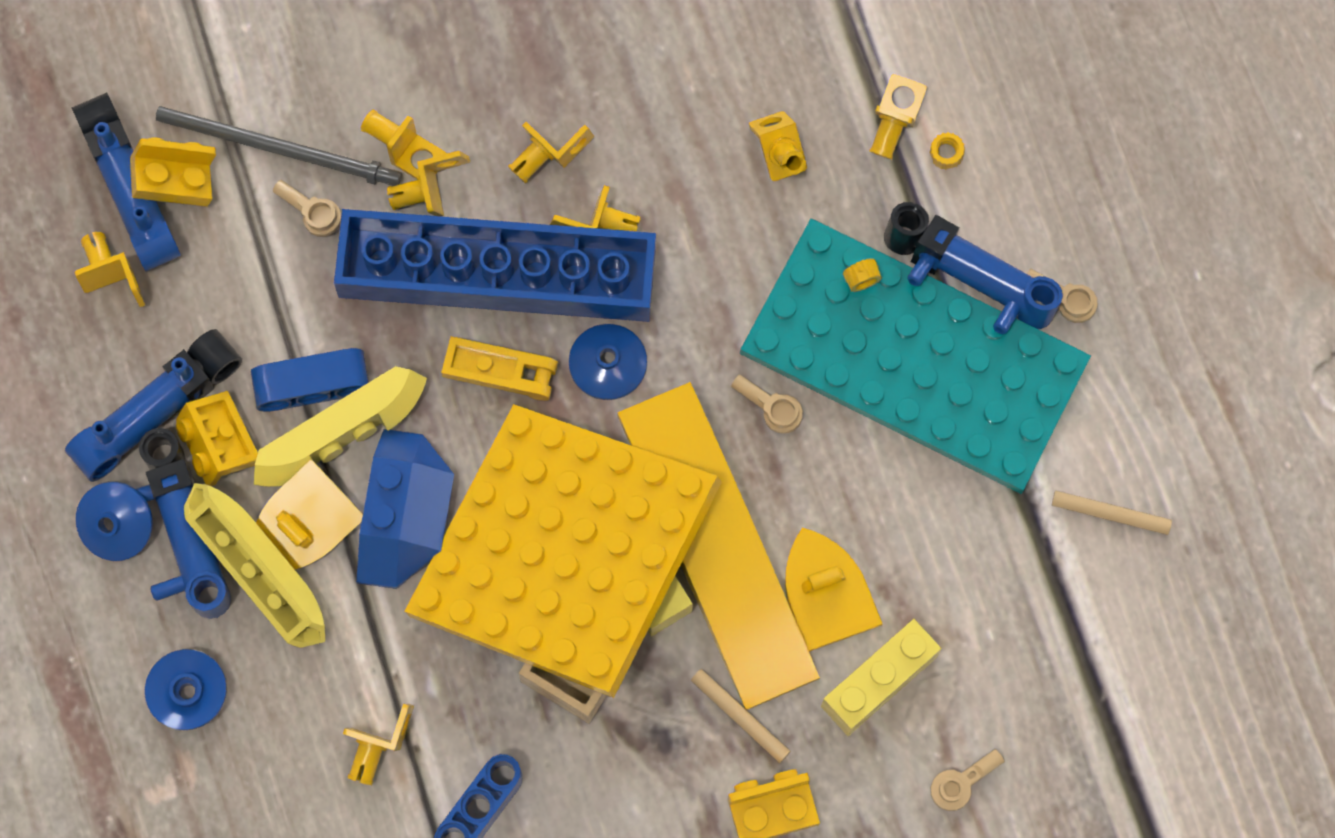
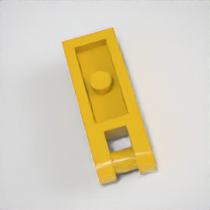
[441,336,558,401]

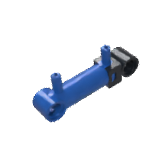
[71,92,181,272]
[884,202,1063,334]
[65,329,242,482]
[136,428,231,619]

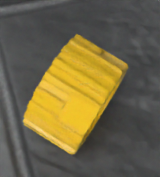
[929,132,965,170]
[843,258,882,292]

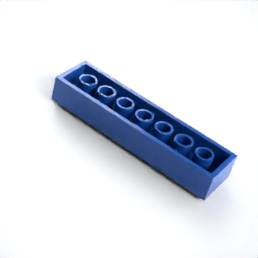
[334,209,656,322]

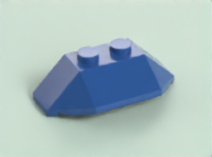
[356,429,455,589]

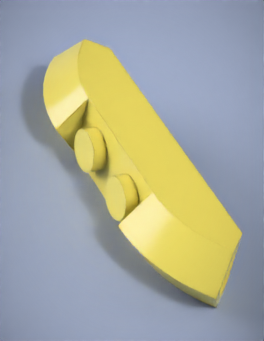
[254,366,427,486]
[184,483,325,648]

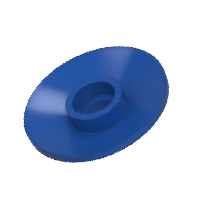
[569,324,647,400]
[76,482,153,561]
[145,649,227,730]

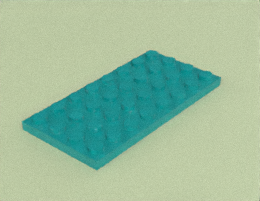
[740,218,1091,494]

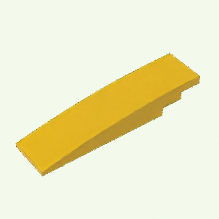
[617,382,820,710]

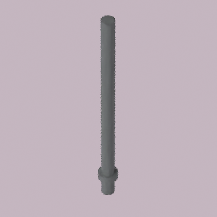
[156,106,402,186]

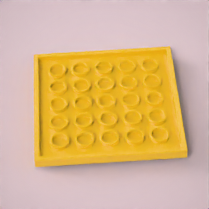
[404,404,722,698]

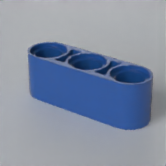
[251,348,369,412]
[434,754,522,838]

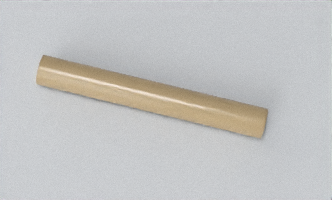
[1051,490,1172,535]
[691,669,791,763]

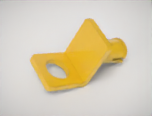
[869,74,927,160]
[361,109,447,180]
[749,111,807,181]
[508,122,594,184]
[387,151,470,216]
[550,185,640,231]
[74,232,145,307]
[343,704,414,786]

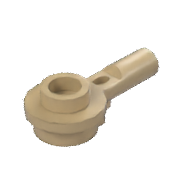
[273,180,342,237]
[1027,268,1098,323]
[731,375,803,434]
[930,749,1005,811]

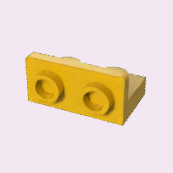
[130,137,216,207]
[176,391,258,486]
[727,769,820,838]

